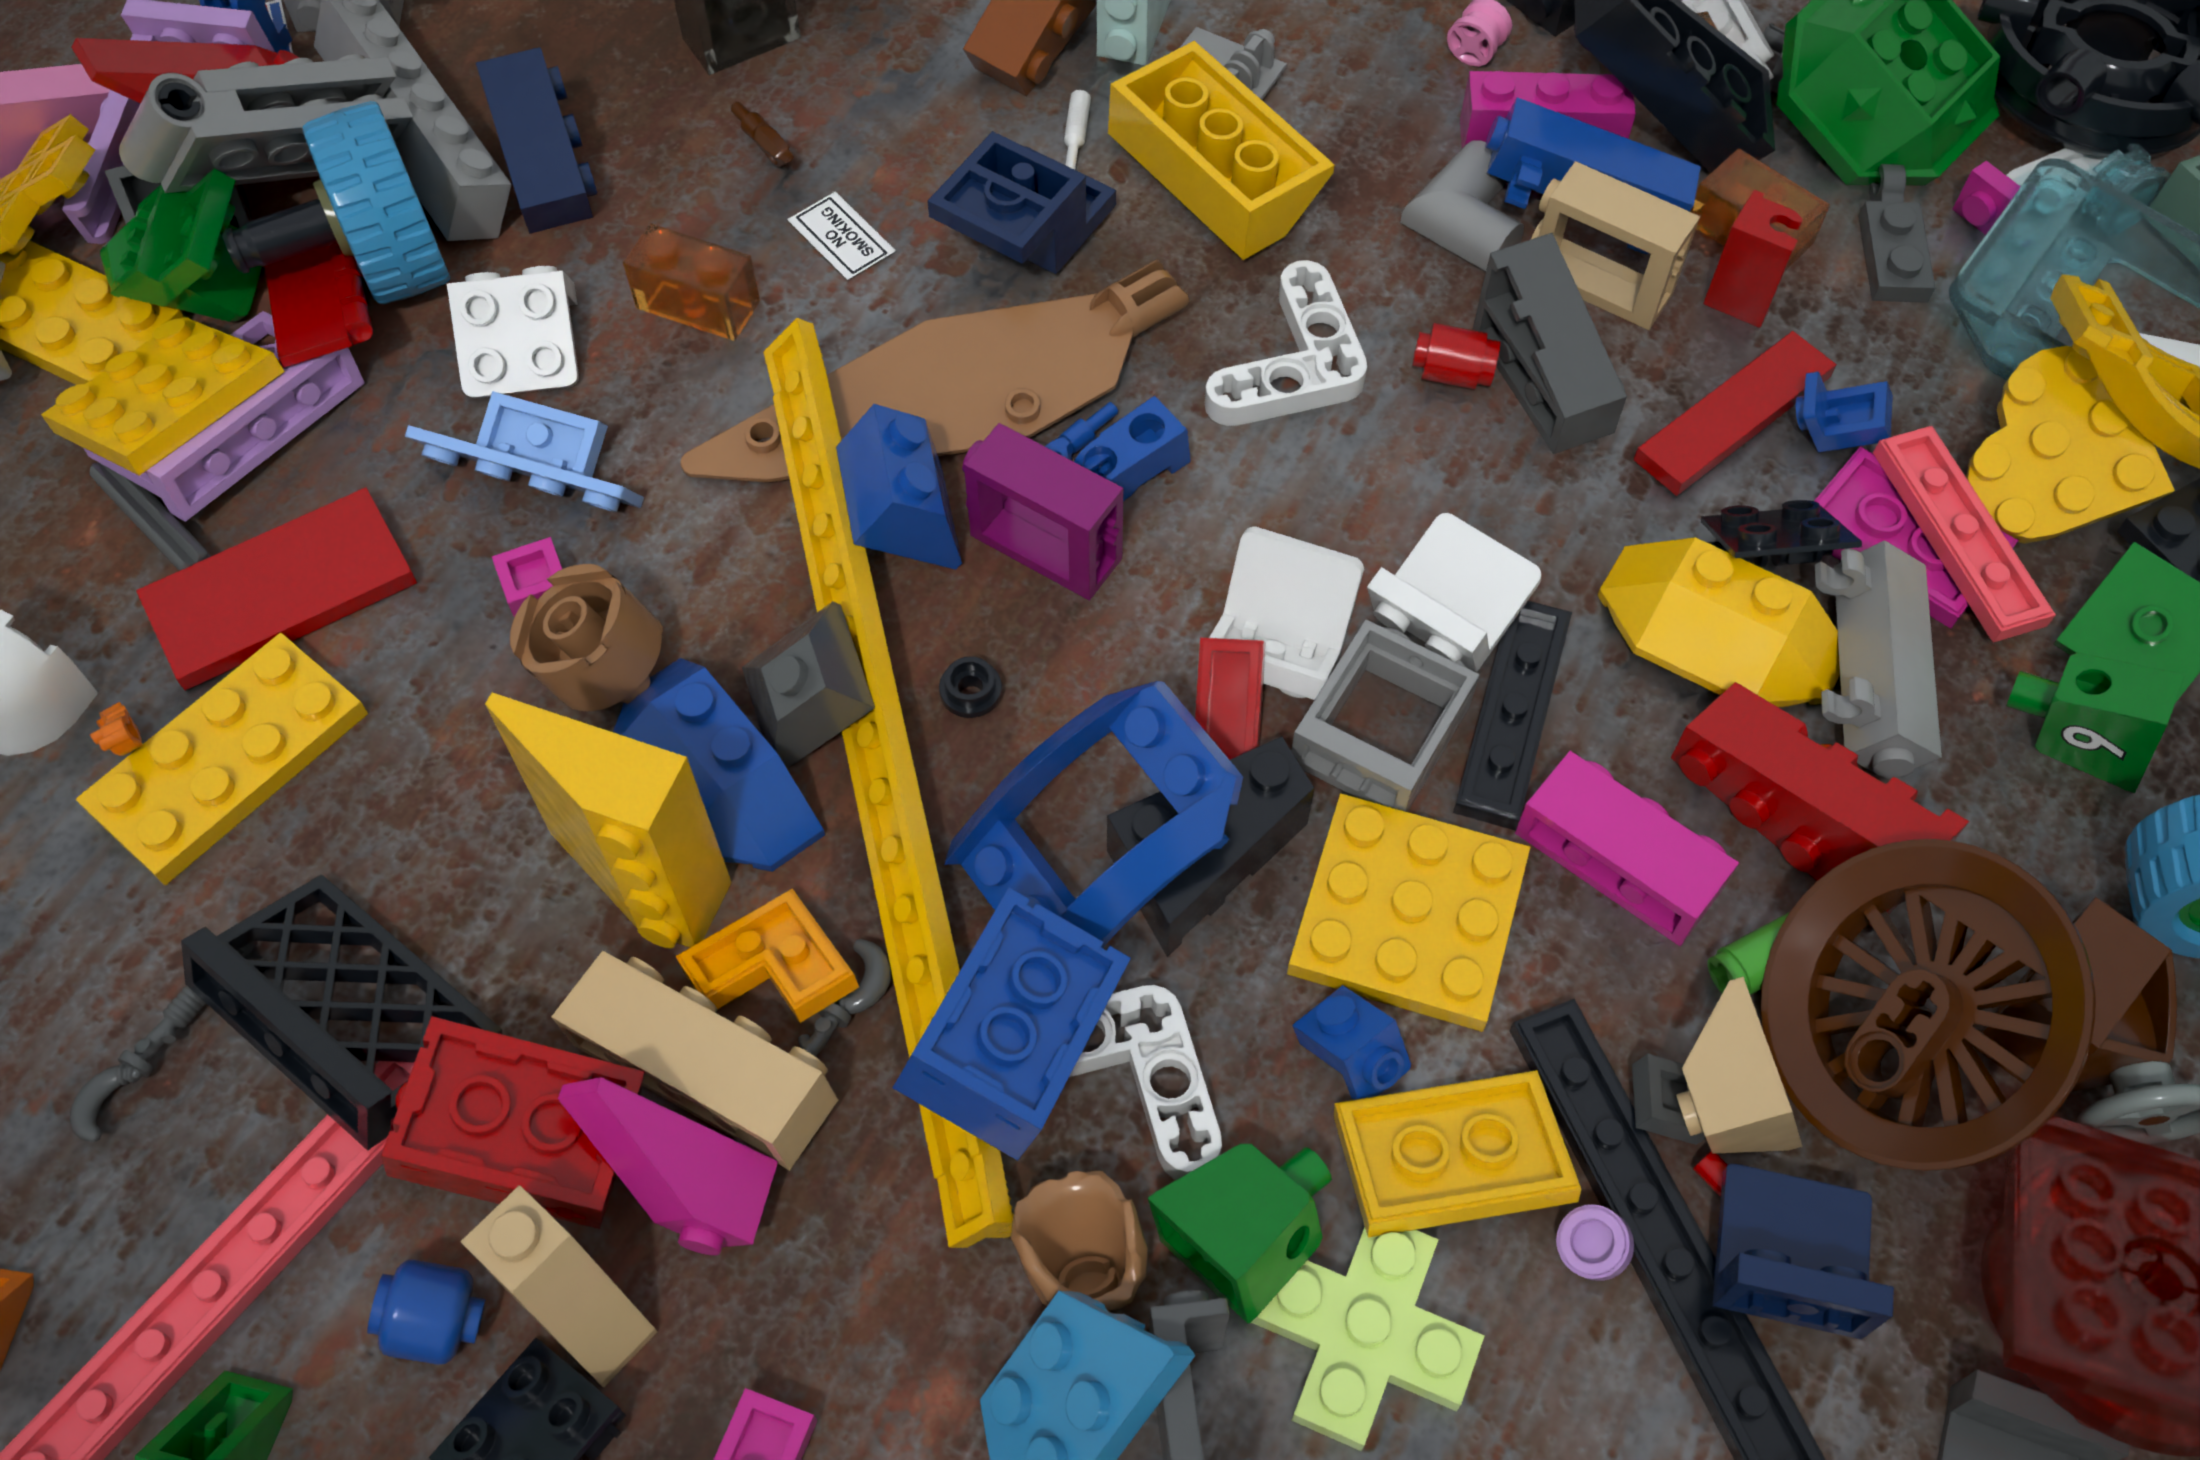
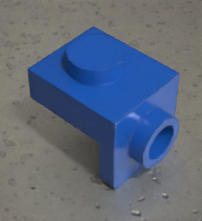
[1795,371,1893,453]
[1292,985,1411,1100]

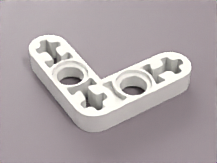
[1205,260,1367,426]
[1069,985,1222,1180]

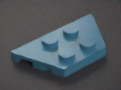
[980,1291,1196,1460]

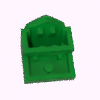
[100,168,262,322]

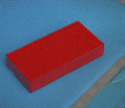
[1195,637,1266,760]

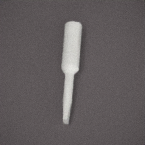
[1064,90,1091,170]

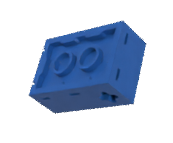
[892,887,1131,1161]

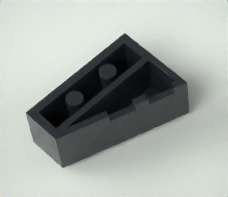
[1107,736,1314,957]

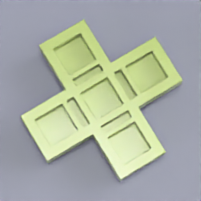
[1251,1227,1485,1451]

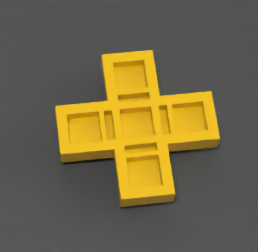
[0,114,95,255]

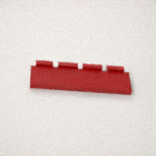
[265,243,373,368]

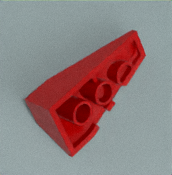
[71,38,300,104]

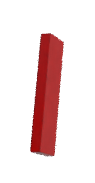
[1633,331,1837,496]

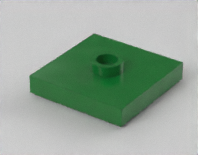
[2053,542,2200,702]

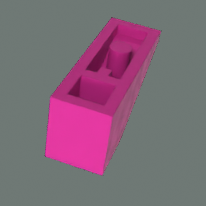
[558,1077,778,1255]

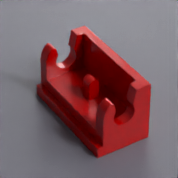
[1703,189,1803,328]

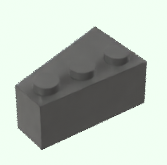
[1472,233,1627,454]

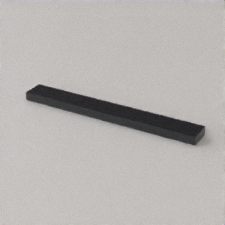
[1510,999,1825,1460]

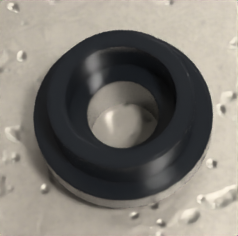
[939,657,1002,718]

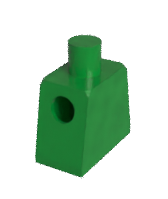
[1148,1144,1332,1324]

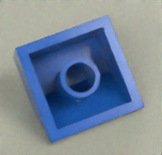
[836,404,962,570]

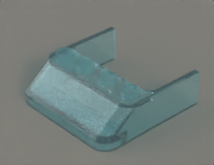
[1949,158,2200,381]

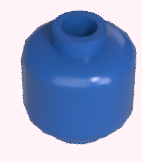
[367,1260,486,1365]

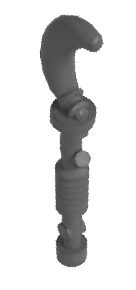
[731,939,891,1148]
[70,941,258,1142]

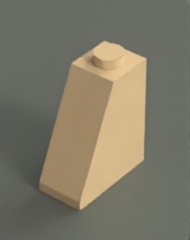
[461,1185,658,1388]

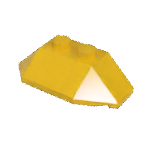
[1597,537,1840,707]

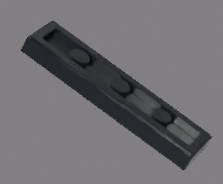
[1453,601,1572,831]

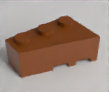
[963,0,1097,97]

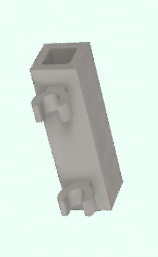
[1815,540,1942,779]

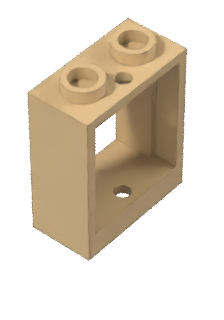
[1531,161,1700,330]

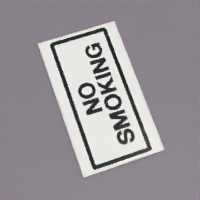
[787,192,896,280]

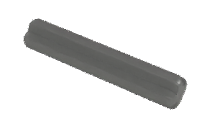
[89,462,211,571]

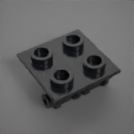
[1701,500,1862,567]
[428,1337,627,1460]

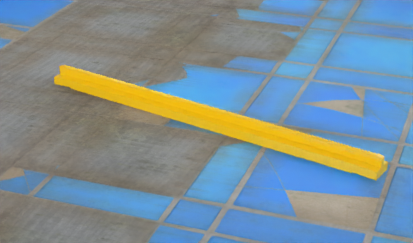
[763,318,1014,1248]

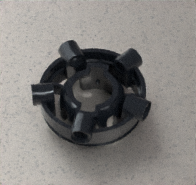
[1976,0,2200,158]

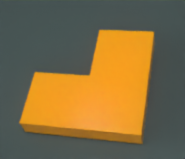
[675,889,859,1023]

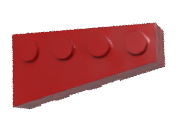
[1671,682,1970,927]

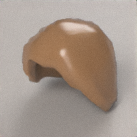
[1011,1171,1148,1313]

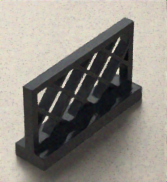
[181,874,502,1151]

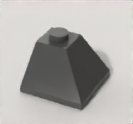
[742,601,875,769]

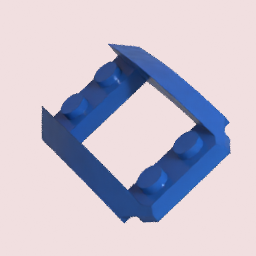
[944,681,1243,948]

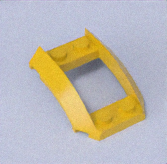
[2050,274,2200,469]

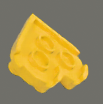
[1966,346,2175,543]

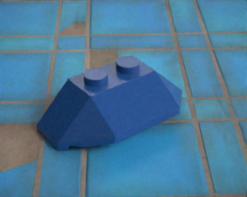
[613,658,825,872]

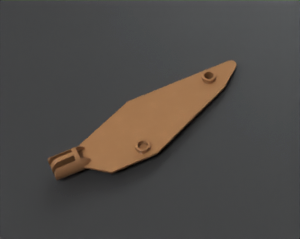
[681,259,1189,483]

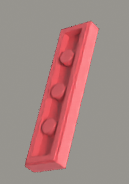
[1873,426,2056,643]

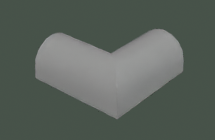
[1400,140,1524,271]

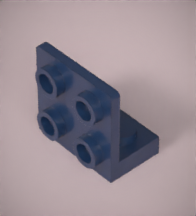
[1712,1163,1894,1340]

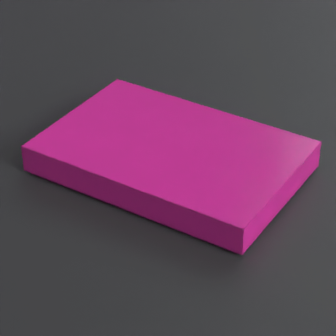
[1814,446,2018,629]

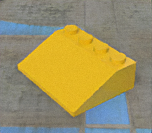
[485,692,732,948]

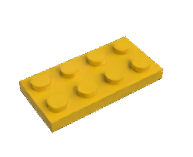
[0,241,184,385]
[75,632,368,886]

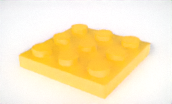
[41,317,285,476]
[1287,793,1530,1032]

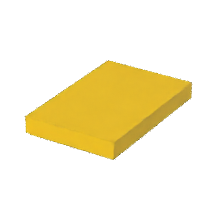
[1334,1070,1581,1238]

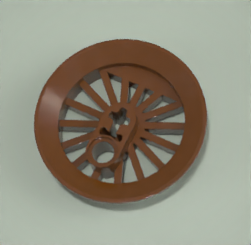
[1761,839,2096,1171]

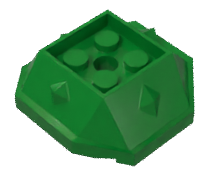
[1776,0,2000,186]

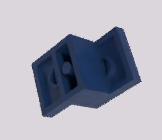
[927,131,1116,274]

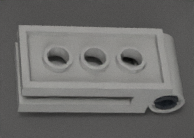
[119,54,413,193]

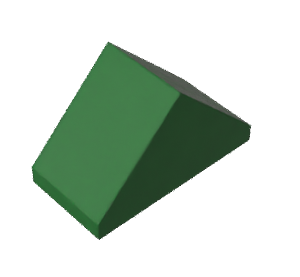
[135,1371,293,1460]

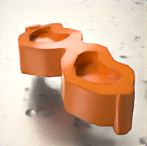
[90,702,143,756]

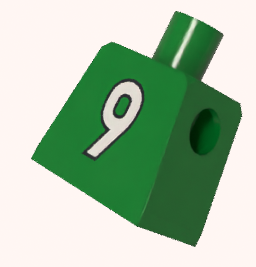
[2006,653,2185,793]

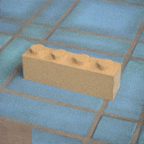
[551,950,838,1171]

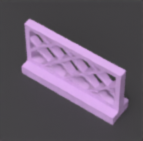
[84,311,365,522]

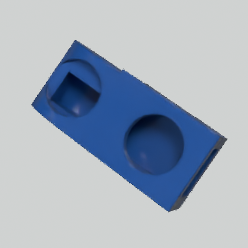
[1074,396,1191,502]

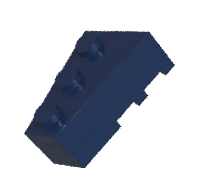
[476,47,598,234]

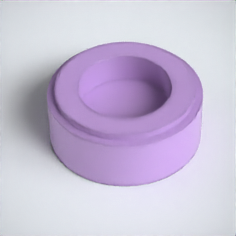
[1556,1205,1634,1281]

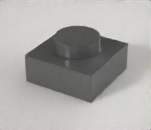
[1632,1053,1706,1145]

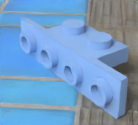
[405,391,644,512]

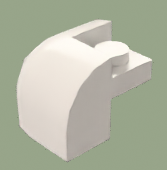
[0,609,98,756]

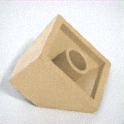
[1676,977,1802,1154]

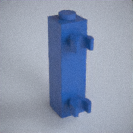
[1485,97,1701,255]

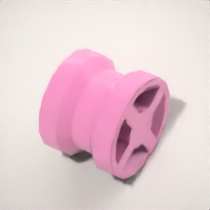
[1447,0,1513,67]

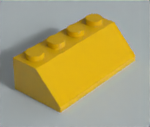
[1108,40,1335,260]

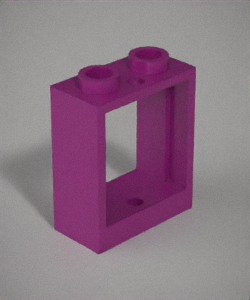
[962,423,1123,601]

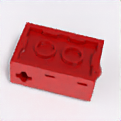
[381,1016,645,1229]

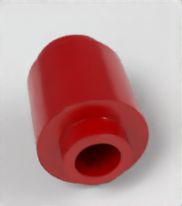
[1412,322,1500,390]

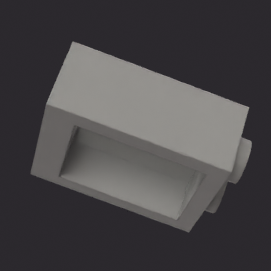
[1291,619,1480,812]

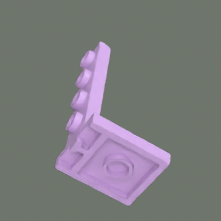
[62,0,275,244]

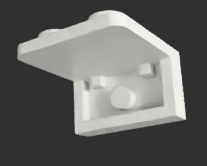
[447,266,579,398]
[1367,513,1541,673]
[1209,527,1364,700]

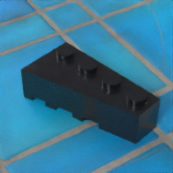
[1574,0,1775,184]

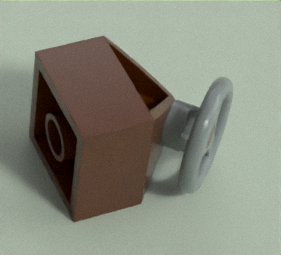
[1971,897,2200,1146]

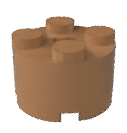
[510,564,663,711]

